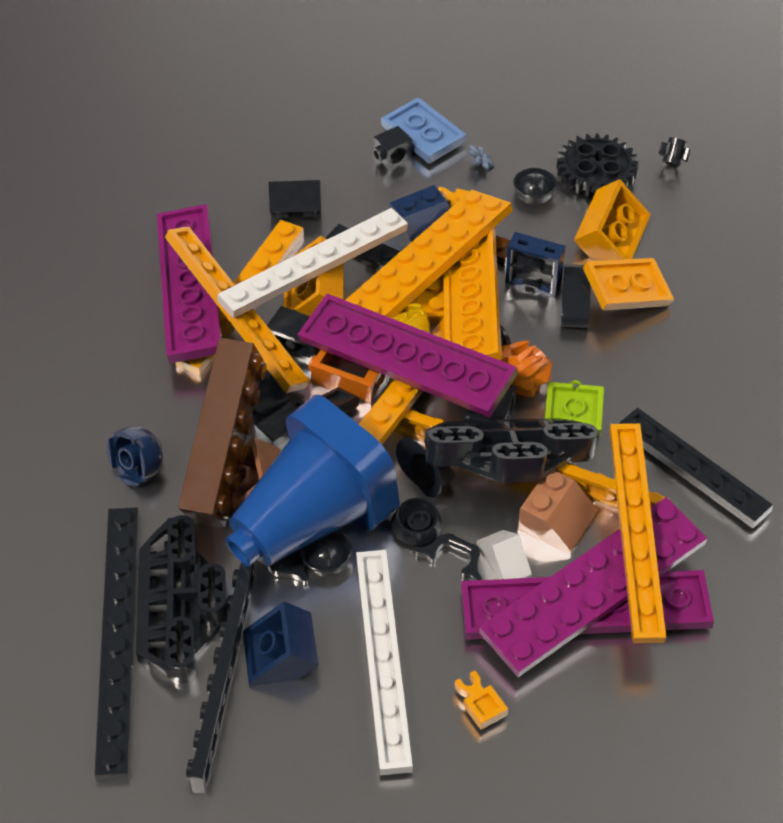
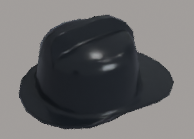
[396,438,456,498]

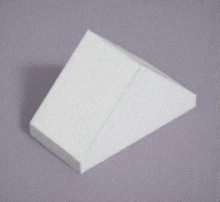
[477,530,532,579]

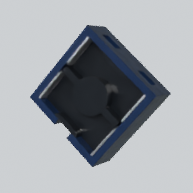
[505,232,566,297]

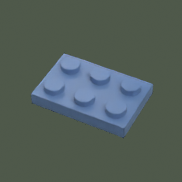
[381,97,466,163]

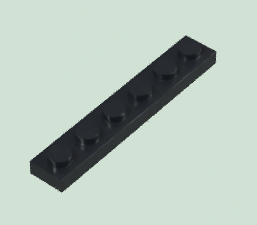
[619,407,773,528]

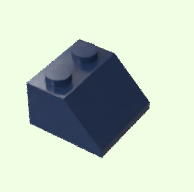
[389,185,450,246]
[243,601,319,686]

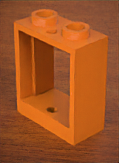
[308,349,388,404]

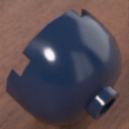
[107,426,163,486]

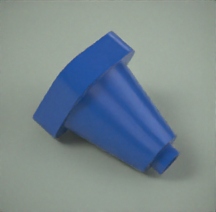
[225,395,400,567]

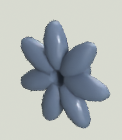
[468,145,494,170]

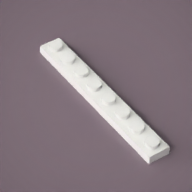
[218,208,408,318]
[356,550,413,776]

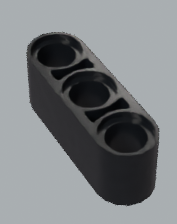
[561,264,591,329]

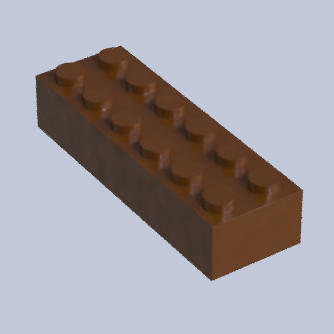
[178,338,267,527]

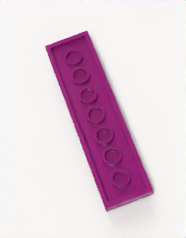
[157,204,222,364]
[297,293,518,418]
[479,497,707,677]
[461,570,714,640]

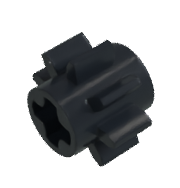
[658,137,691,167]

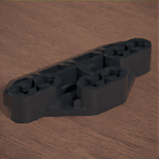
[424,418,598,483]
[136,515,228,684]

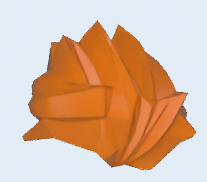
[500,340,553,397]

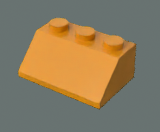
[574,179,651,261]
[283,236,344,316]

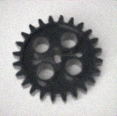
[556,133,639,196]

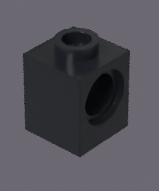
[372,126,412,169]

